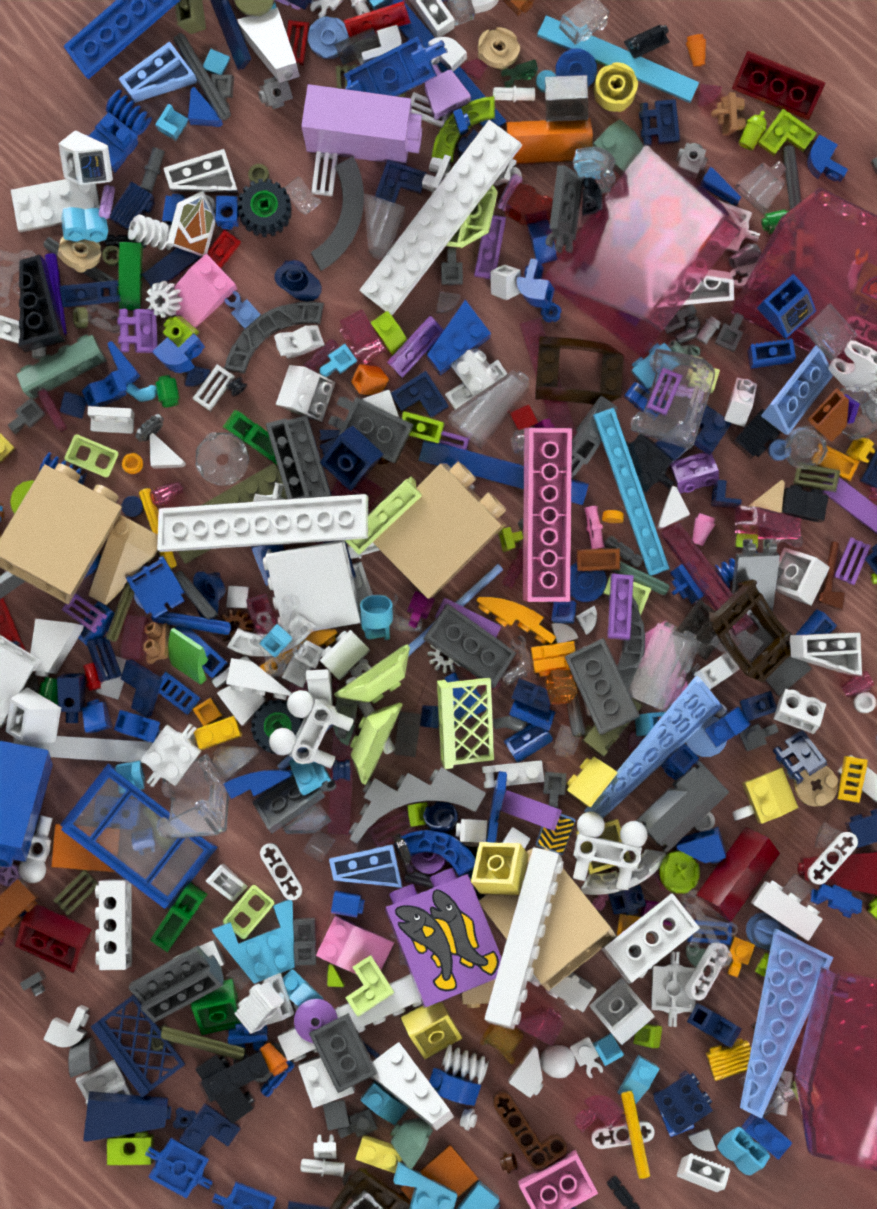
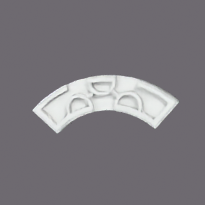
[227,614,316,656]
[581,849,666,895]

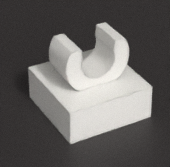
[314,1135,337,1159]

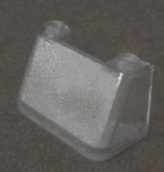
[631,348,715,449]
[156,754,229,839]

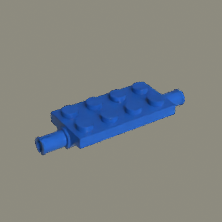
[344,36,448,97]

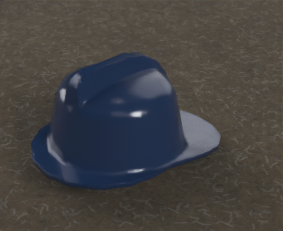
[274,260,322,302]
[193,571,226,618]

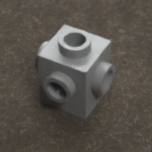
[258,77,293,109]
[676,143,708,179]

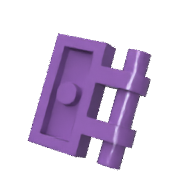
[117,309,157,353]

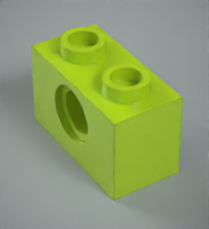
[107,1131,154,1165]

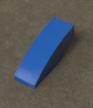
[223,769,294,799]

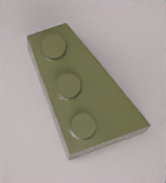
[581,697,642,757]

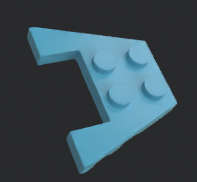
[211,900,295,984]
[393,1162,457,1209]

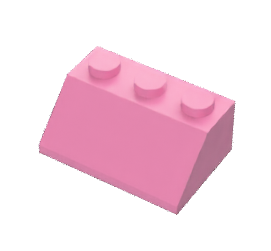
[518,1149,598,1209]

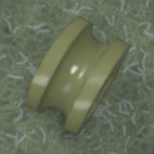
[102,245,119,267]

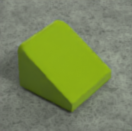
[735,533,758,549]
[327,963,345,987]
[633,1024,662,1048]

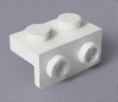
[451,348,502,399]

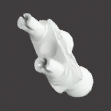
[269,690,353,768]
[573,812,648,890]
[0,815,53,883]

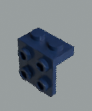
[654,1070,713,1133]

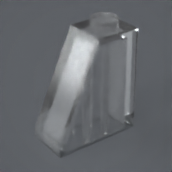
[364,194,405,260]

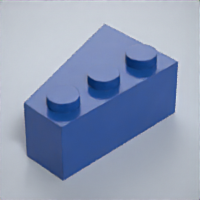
[427,300,491,376]

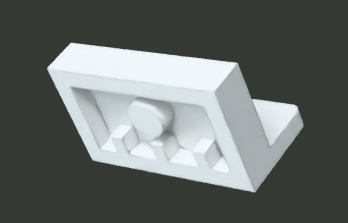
[88,406,135,434]

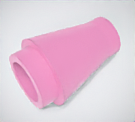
[691,513,716,546]

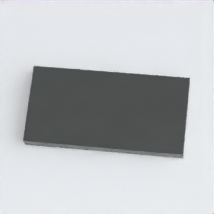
[423,604,516,688]
[565,638,640,735]

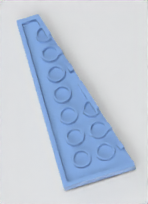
[584,676,723,818]
[740,929,834,1118]

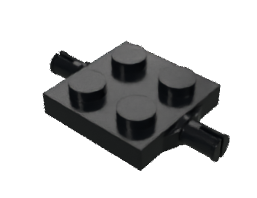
[626,432,675,493]

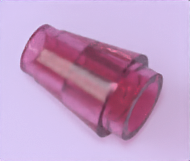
[150,481,183,507]
[841,670,875,697]

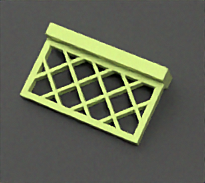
[345,476,422,555]
[437,678,494,769]

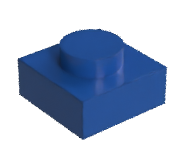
[453,108,471,136]
[551,601,577,624]

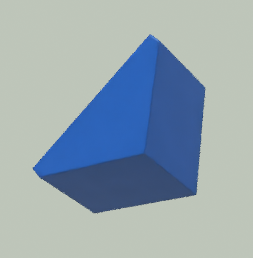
[188,87,223,127]
[527,219,557,264]

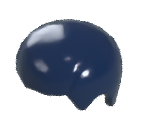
[423,801,459,833]

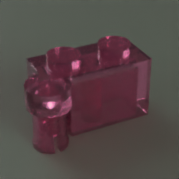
[339,309,386,365]

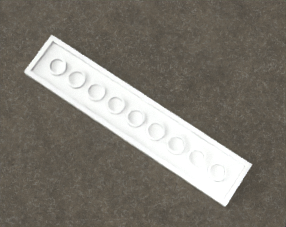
[359,120,522,315]
[157,494,368,552]

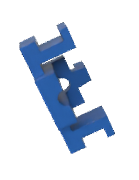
[811,884,862,918]

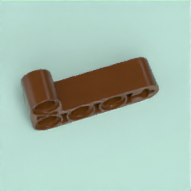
[493,1090,567,1169]

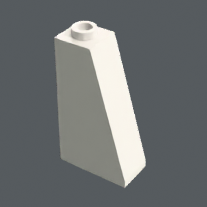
[237,7,300,83]

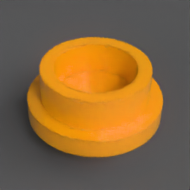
[122,453,143,474]

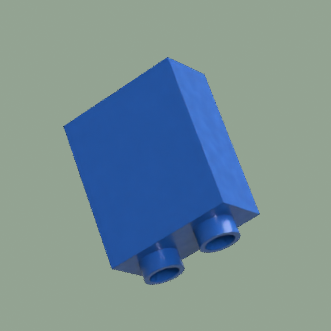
[0,741,53,867]

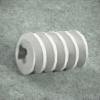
[128,215,173,250]
[441,1044,489,1084]

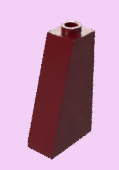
[797,851,877,895]

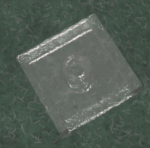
[803,303,858,361]

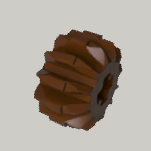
[218,609,254,642]

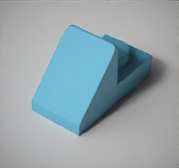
[283,969,324,1007]

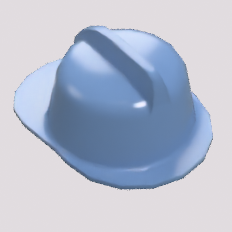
[746,913,797,951]

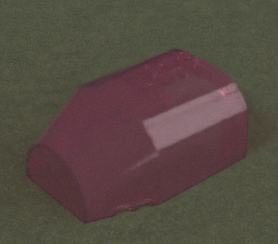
[794,966,877,1171]

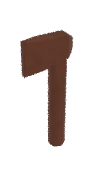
[818,541,845,610]

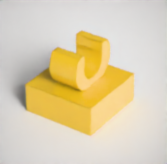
[845,436,875,463]

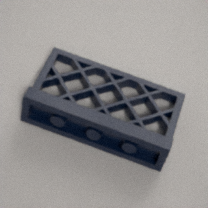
[91,994,186,1097]

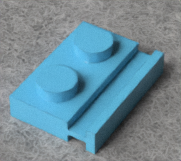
[289,751,331,796]

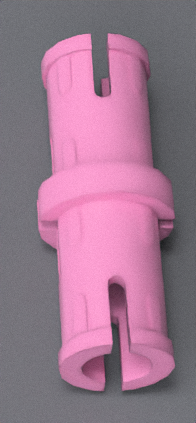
[584,506,605,549]

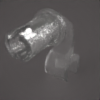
[384,592,422,633]
[502,635,532,686]

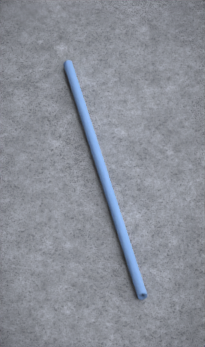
[277,564,503,769]

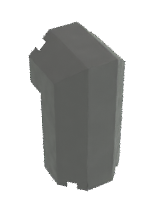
[635,761,730,852]

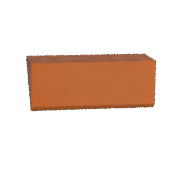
[506,118,593,164]

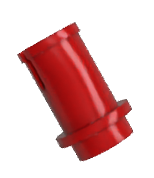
[83,663,103,691]

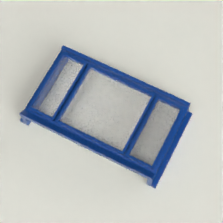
[60,763,218,909]

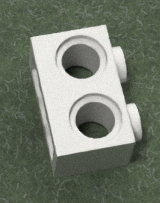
[773,689,826,734]

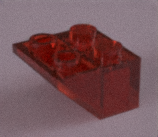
[505,183,553,226]

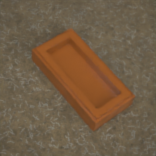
[577,548,620,571]

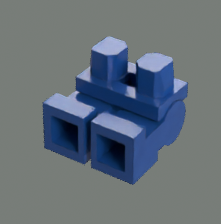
[87,112,138,173]

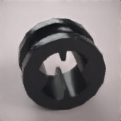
[227,377,248,397]

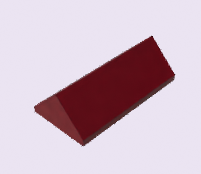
[731,51,826,120]
[696,827,780,922]

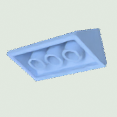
[761,344,833,435]

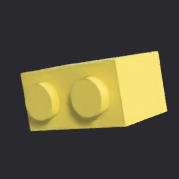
[355,1135,402,1173]

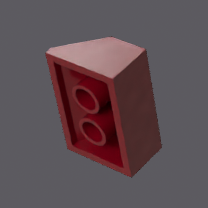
[15,905,92,973]

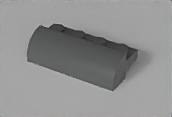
[266,415,330,500]
[128,946,223,1023]

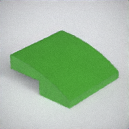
[168,628,208,685]

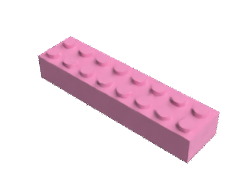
[523,428,572,602]

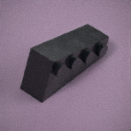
[18,255,66,352]

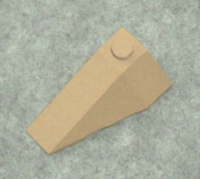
[89,515,158,605]

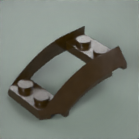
[535,336,624,405]
[708,579,792,682]
[329,1168,411,1209]

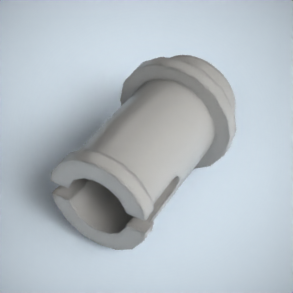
[696,316,721,345]

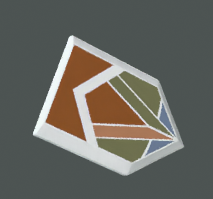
[167,191,216,257]

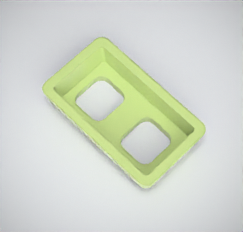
[65,434,118,477]
[223,885,274,939]

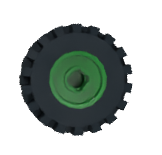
[238,179,292,237]
[251,699,304,754]

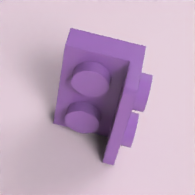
[670,452,719,494]

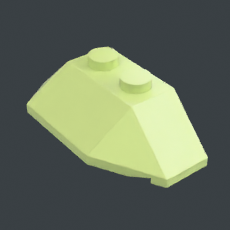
[446,185,498,248]
[334,644,410,704]
[350,702,403,785]

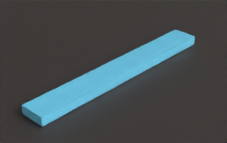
[537,15,699,103]
[593,408,669,576]

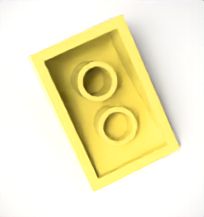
[566,756,618,807]

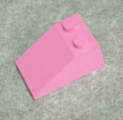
[163,253,237,328]
[316,914,394,974]

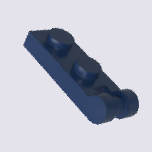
[60,280,121,307]

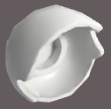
[540,1045,576,1078]

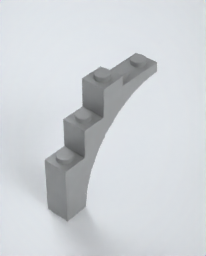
[349,767,486,844]

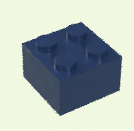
[319,425,384,491]

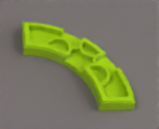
[432,96,495,162]

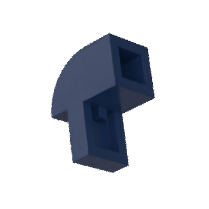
[687,1003,742,1048]

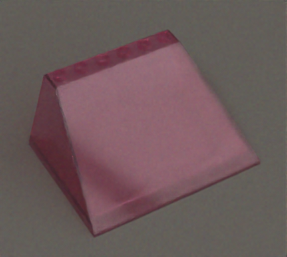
[542,145,746,357]
[731,187,877,363]

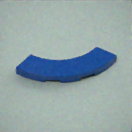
[486,771,507,843]
[400,830,476,876]

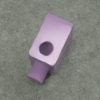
[424,64,471,120]

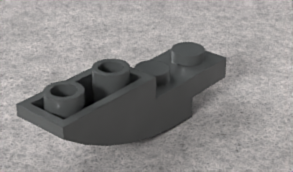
[571,396,618,479]

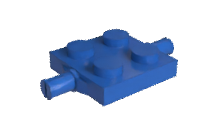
[145,1138,213,1199]
[212,1181,277,1209]

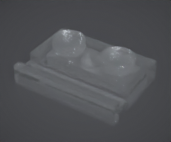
[709,623,764,661]

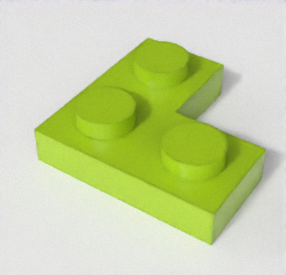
[757,109,817,156]

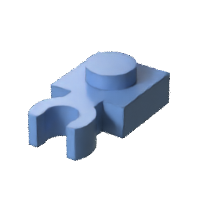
[224,291,261,329]

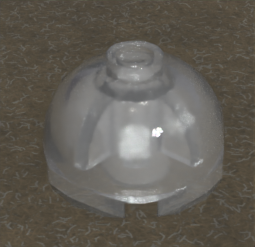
[784,425,828,469]

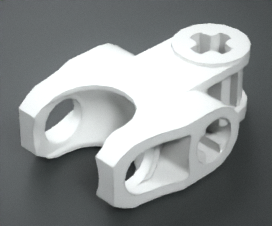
[828,340,877,398]

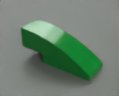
[119,242,143,311]
[223,410,278,466]
[150,882,208,953]

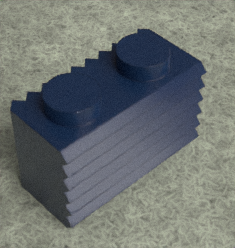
[109,181,155,231]

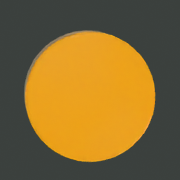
[602,510,624,523]

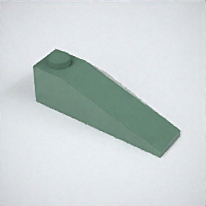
[593,119,669,203]
[390,1118,433,1169]

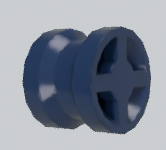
[333,759,350,781]

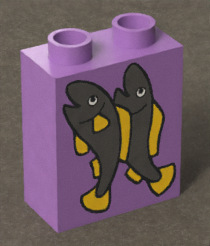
[385,868,502,1008]

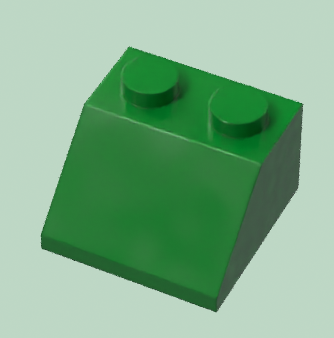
[191,979,241,1035]

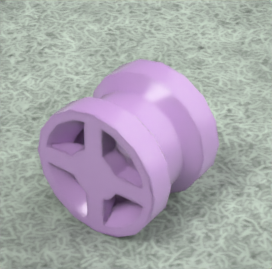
[0,864,21,886]

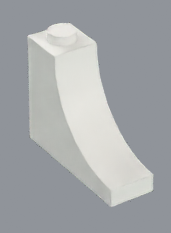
[306,669,333,728]

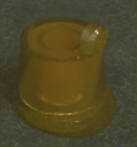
[479,1023,524,1064]

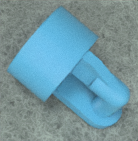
[360,595,393,640]

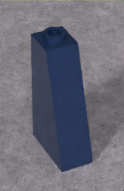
[83,1091,171,1142]

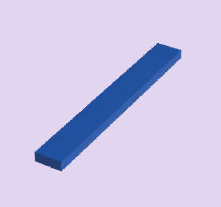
[385,0,506,128]
[419,440,589,505]

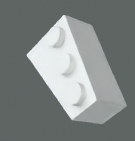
[163,149,238,193]
[790,633,862,676]
[529,972,597,1012]

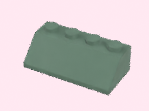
[16,335,107,399]

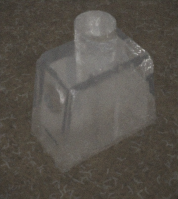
[734,161,786,215]

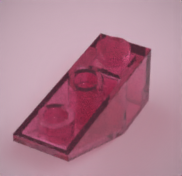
[735,506,801,539]

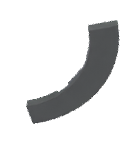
[311,156,364,271]
[224,302,324,374]
[607,596,645,691]

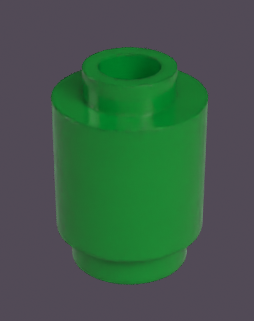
[761,209,794,235]
[155,375,180,408]
[39,677,58,705]

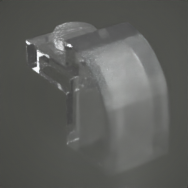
[572,147,616,193]

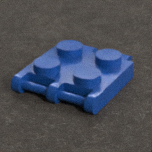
[126,556,185,618]

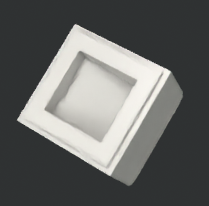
[226,586,250,609]

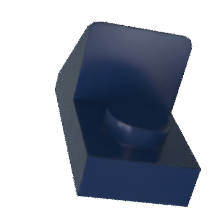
[740,691,777,721]

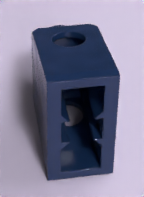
[57,673,86,723]

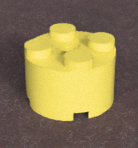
[594,62,638,112]

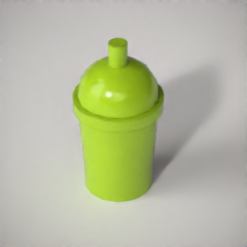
[738,111,767,151]

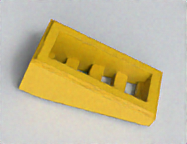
[837,756,868,803]

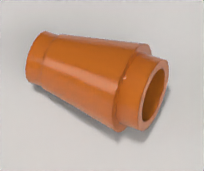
[685,34,706,67]
[259,1042,289,1077]

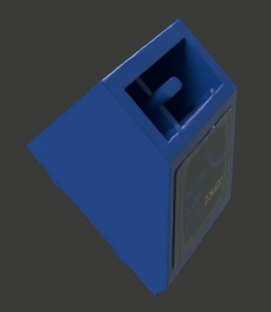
[757,274,816,339]

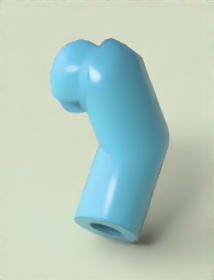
[126,383,157,402]

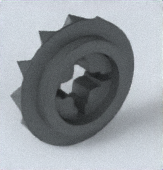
[135,414,164,442]

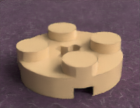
[477,27,520,70]
[58,236,101,273]
[794,766,838,807]

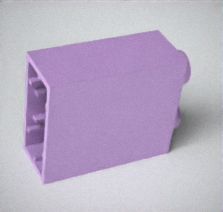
[301,84,422,165]

